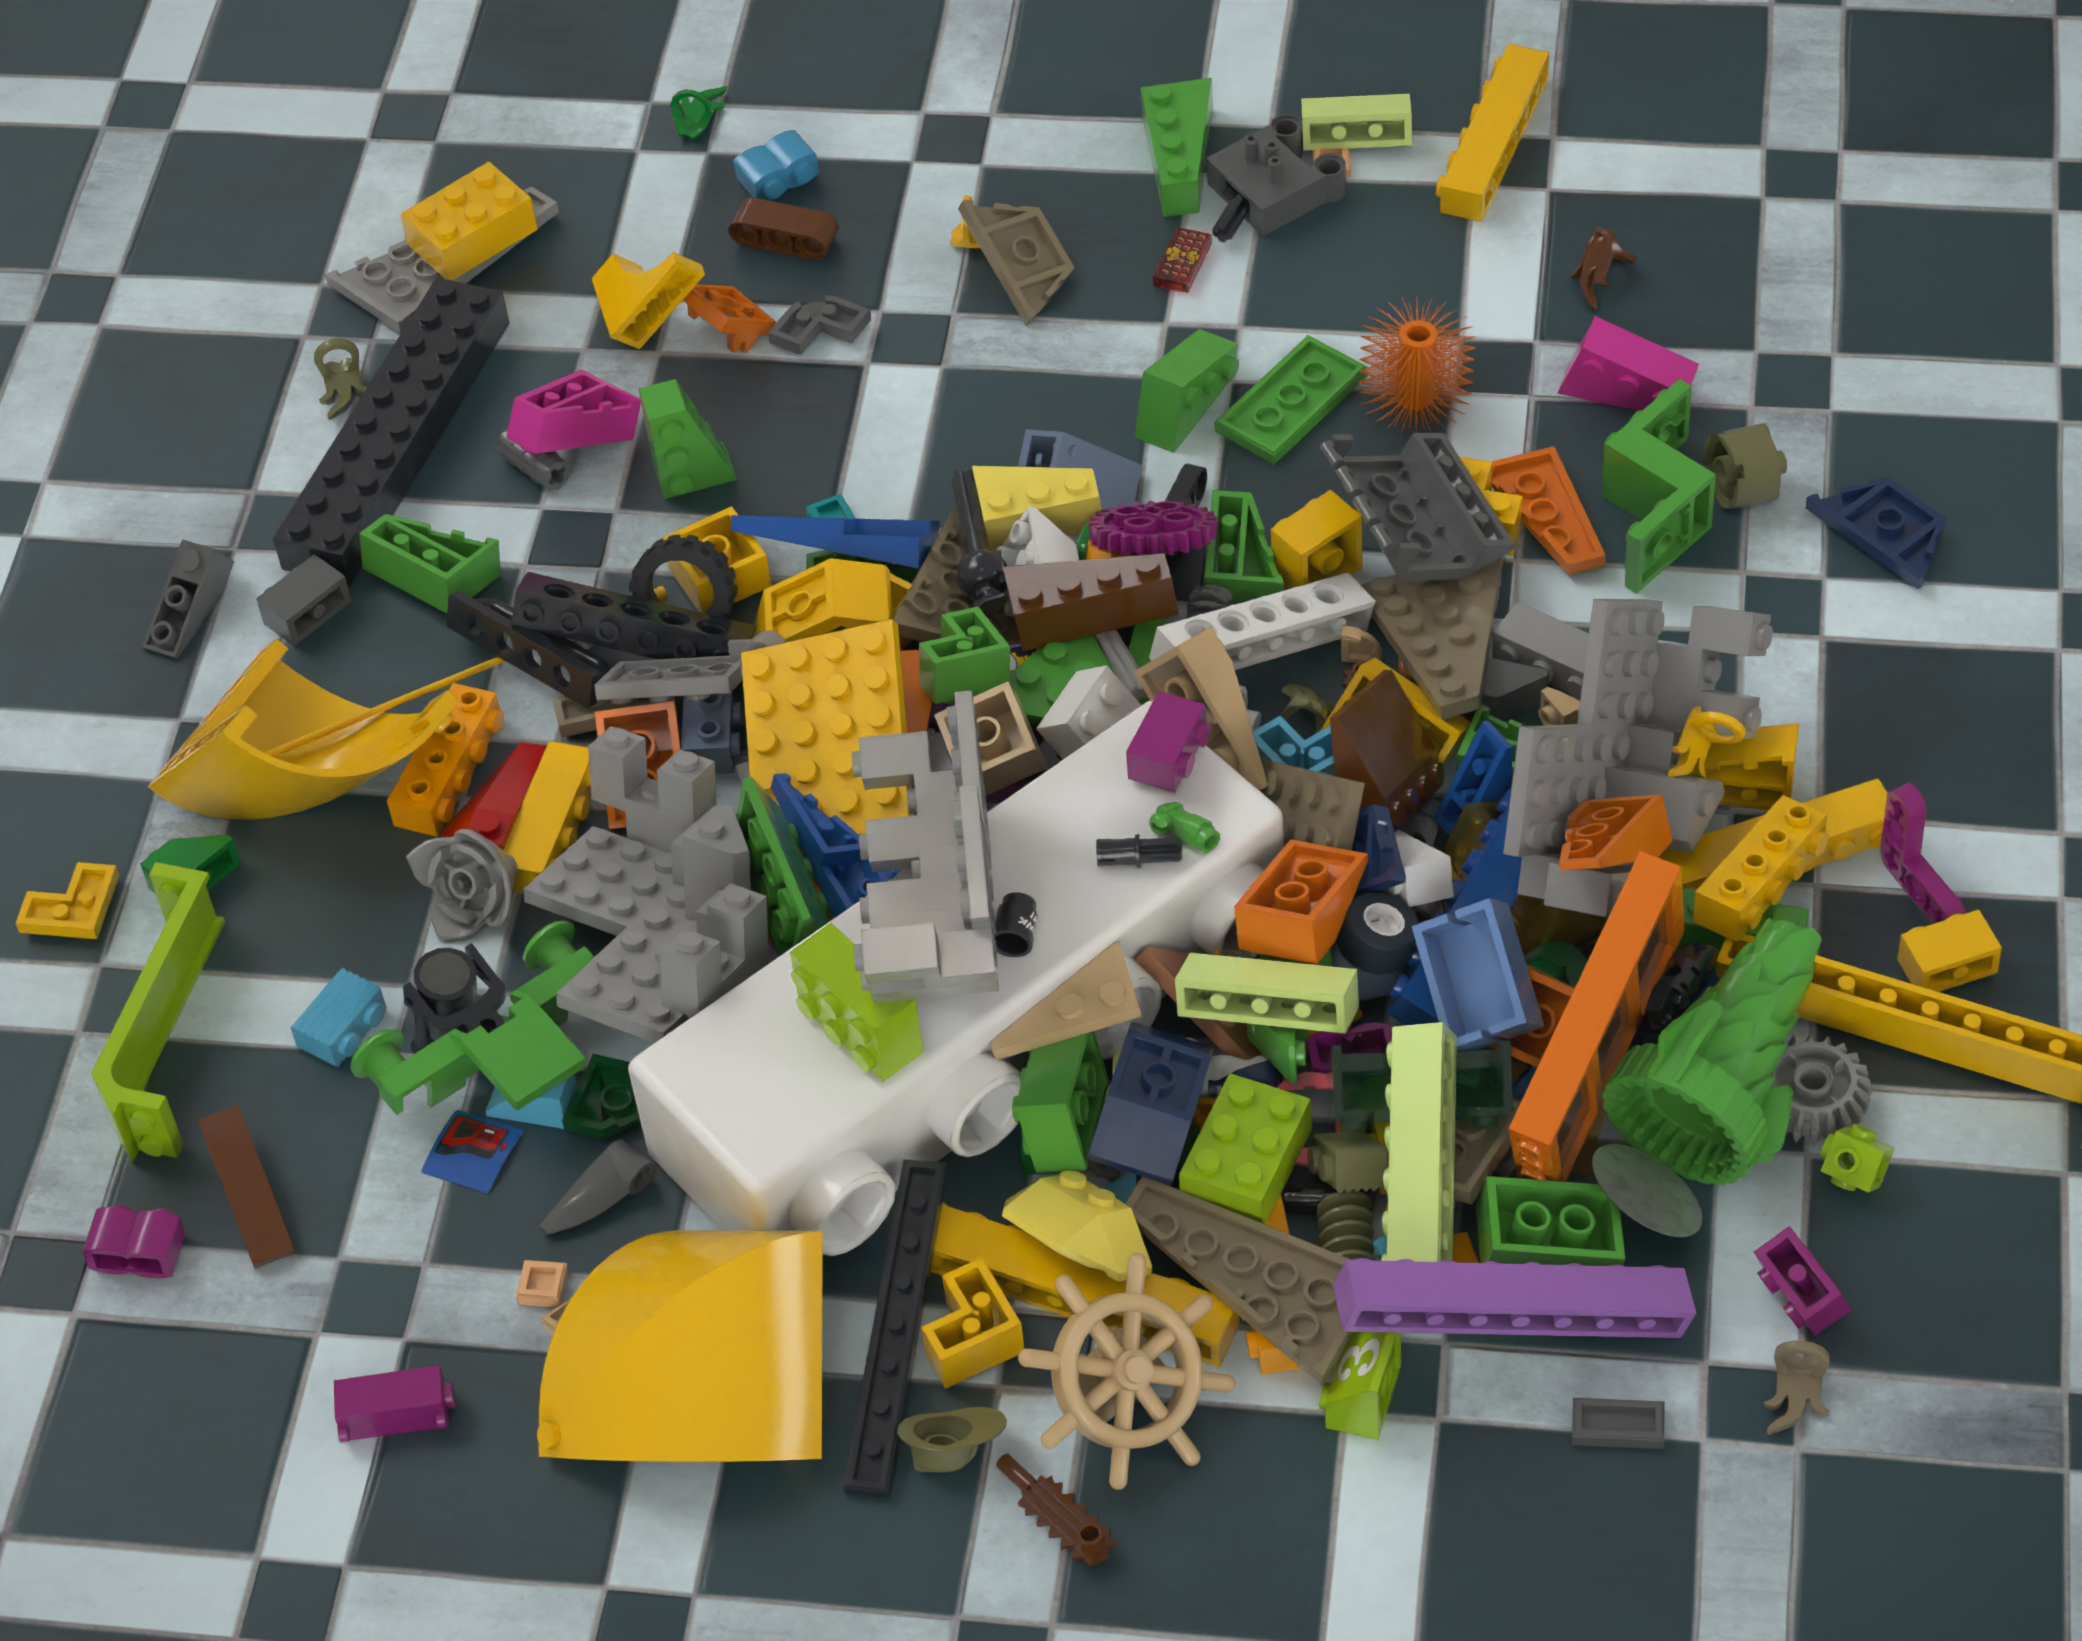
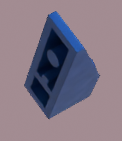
[1433,721,1513,844]

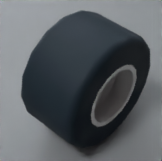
[1336,892,1419,975]

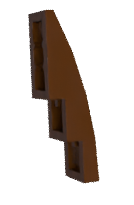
[198,1105,295,1269]

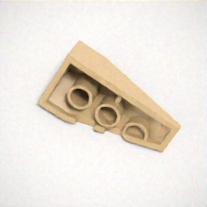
[1134,626,1268,791]

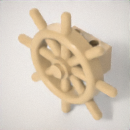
[1018,1253,1236,1490]

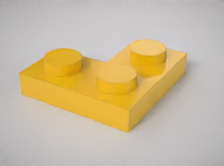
[16,862,120,939]

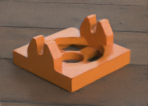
[683,284,776,353]

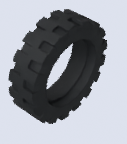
[629,534,738,618]

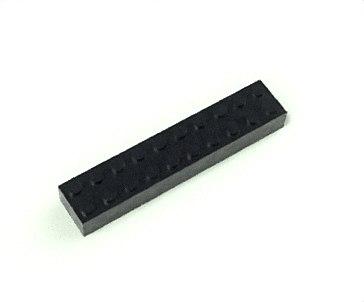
[273,277,510,586]

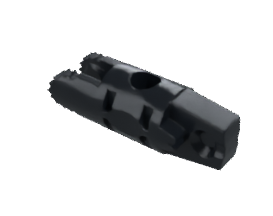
[1645,943,1719,1030]

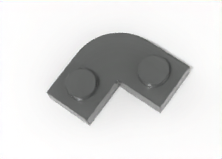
[768,295,871,355]

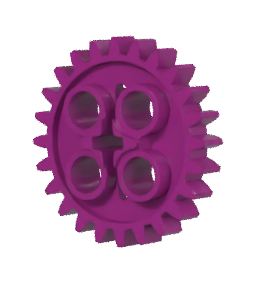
[1089,500,1217,556]

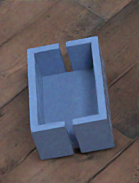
[1411,898,1544,1054]

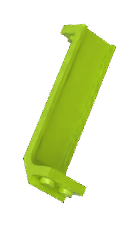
[91,862,225,1163]

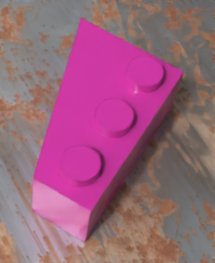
[1557,316,1699,411]
[506,369,641,454]

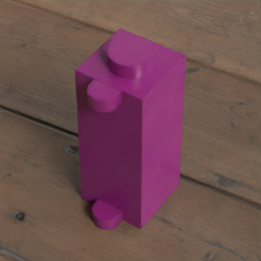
[334,1365,456,1443]

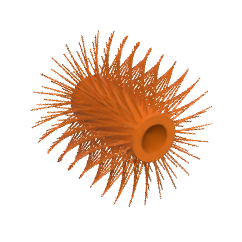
[1358,298,1476,433]

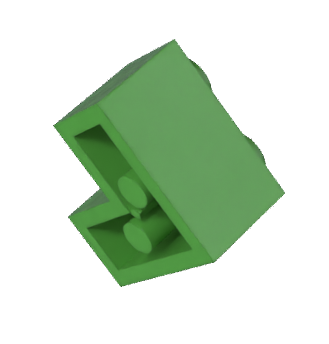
[919,606,1010,704]

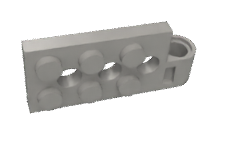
[594,630,787,704]

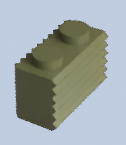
[1307,1131,1387,1194]

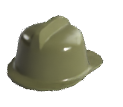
[897,1407,1007,1473]

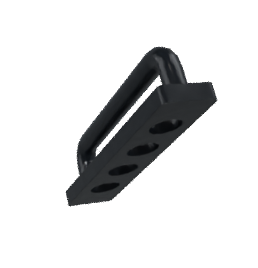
[446,591,611,708]

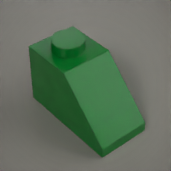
[140,835,241,894]

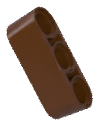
[728,198,839,260]

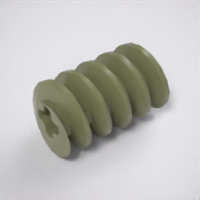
[1316,1190,1376,1261]

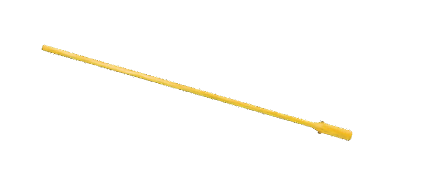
[264,586,668,757]

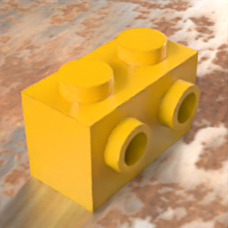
[1897,910,2002,992]

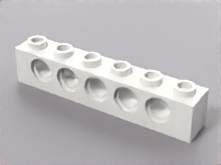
[1149,573,1376,670]

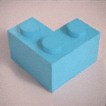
[1253,715,1335,776]

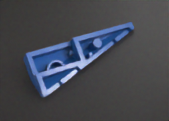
[731,515,940,568]
[771,773,902,918]

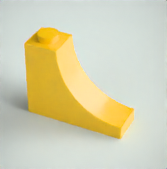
[591,252,705,350]

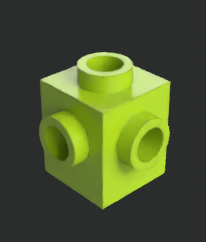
[1820,1124,1896,1193]

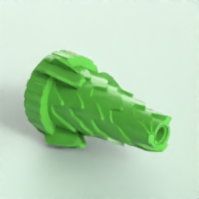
[1602,918,1822,1185]

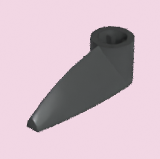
[540,1140,656,1234]

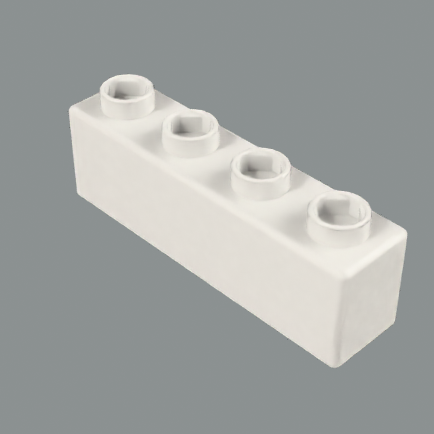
[628,701,1284,1256]

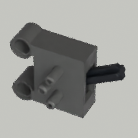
[1206,114,1346,243]

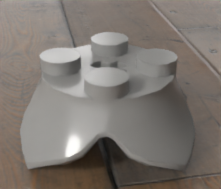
[406,829,517,940]

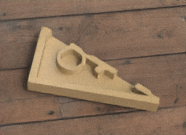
[990,942,1142,1059]

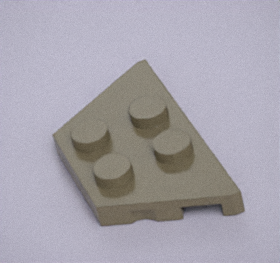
[958,200,1075,325]

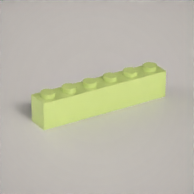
[1381,1022,1457,1262]

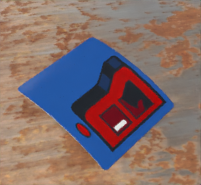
[421,1110,523,1193]

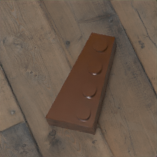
[1003,553,1179,652]

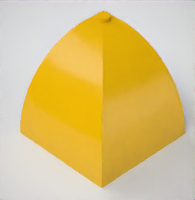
[148,638,459,820]
[537,1230,823,1462]

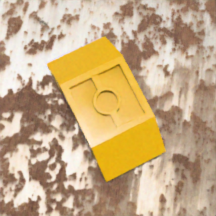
[754,558,893,649]

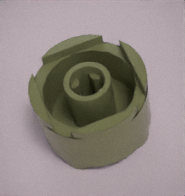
[1703,423,1787,509]

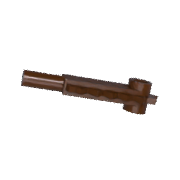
[996,1453,1117,1567]

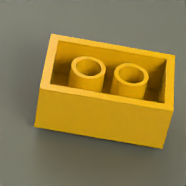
[400,162,538,281]

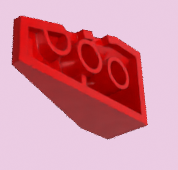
[440,742,547,850]

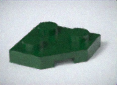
[562,1054,641,1140]

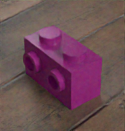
[1126,691,1211,793]
[1753,1226,1851,1336]

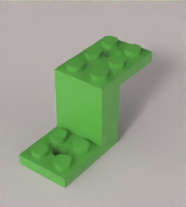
[1602,379,1716,594]

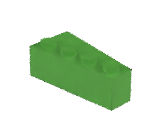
[1141,78,1213,217]

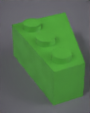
[1204,490,1284,605]
[359,514,501,613]

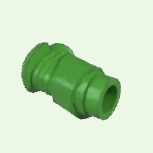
[1149,802,1220,853]

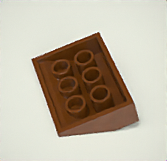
[1330,670,1444,833]

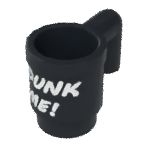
[994,892,1038,957]

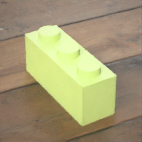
[1301,94,1412,151]

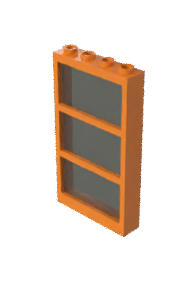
[1508,851,1685,1182]

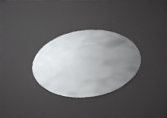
[1592,1144,1702,1237]

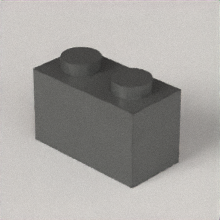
[256,554,352,646]

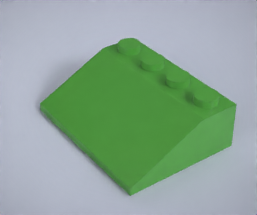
[736,777,829,957]

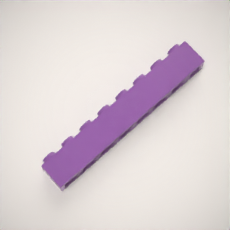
[1333,1258,1696,1338]

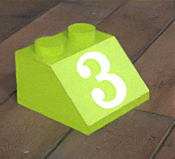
[1319,1332,1401,1440]

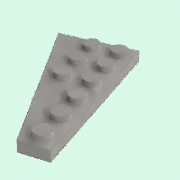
[325,187,559,333]

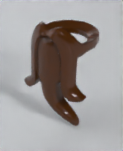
[1569,226,1637,311]

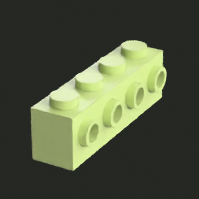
[1175,953,1359,1034]

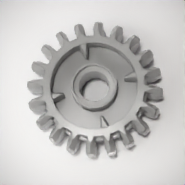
[1771,1034,1872,1146]

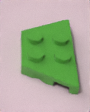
[1010,635,1114,725]

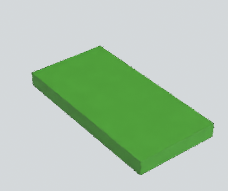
[1214,335,1368,465]

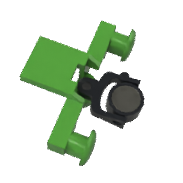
[350,921,594,1115]

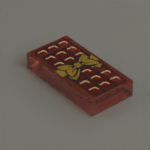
[1153,227,1212,293]

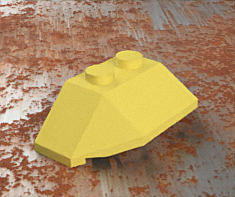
[1002,1170,1153,1281]

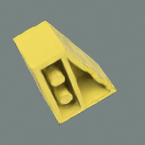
[972,466,1102,551]

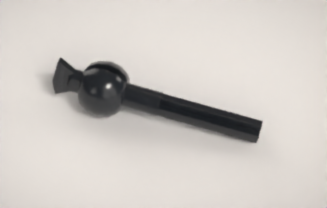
[951,469,1008,616]

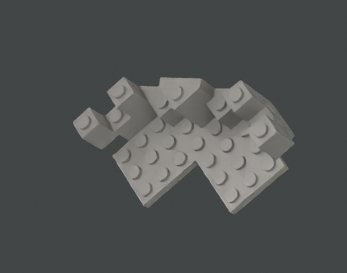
[1503,599,1773,917]
[852,691,999,1003]
[523,726,769,1043]

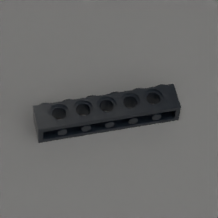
[511,572,756,659]

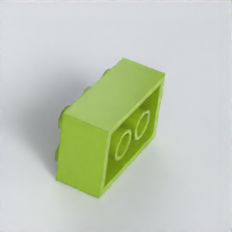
[790,923,924,1082]
[1179,1073,1312,1225]

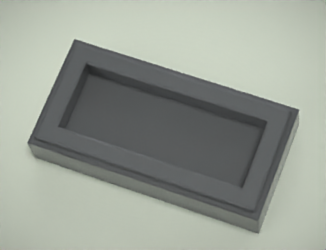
[1572,1398,1665,1449]

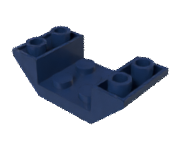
[1087,1021,1214,1185]

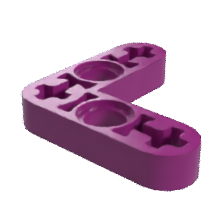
[1880,783,1966,924]

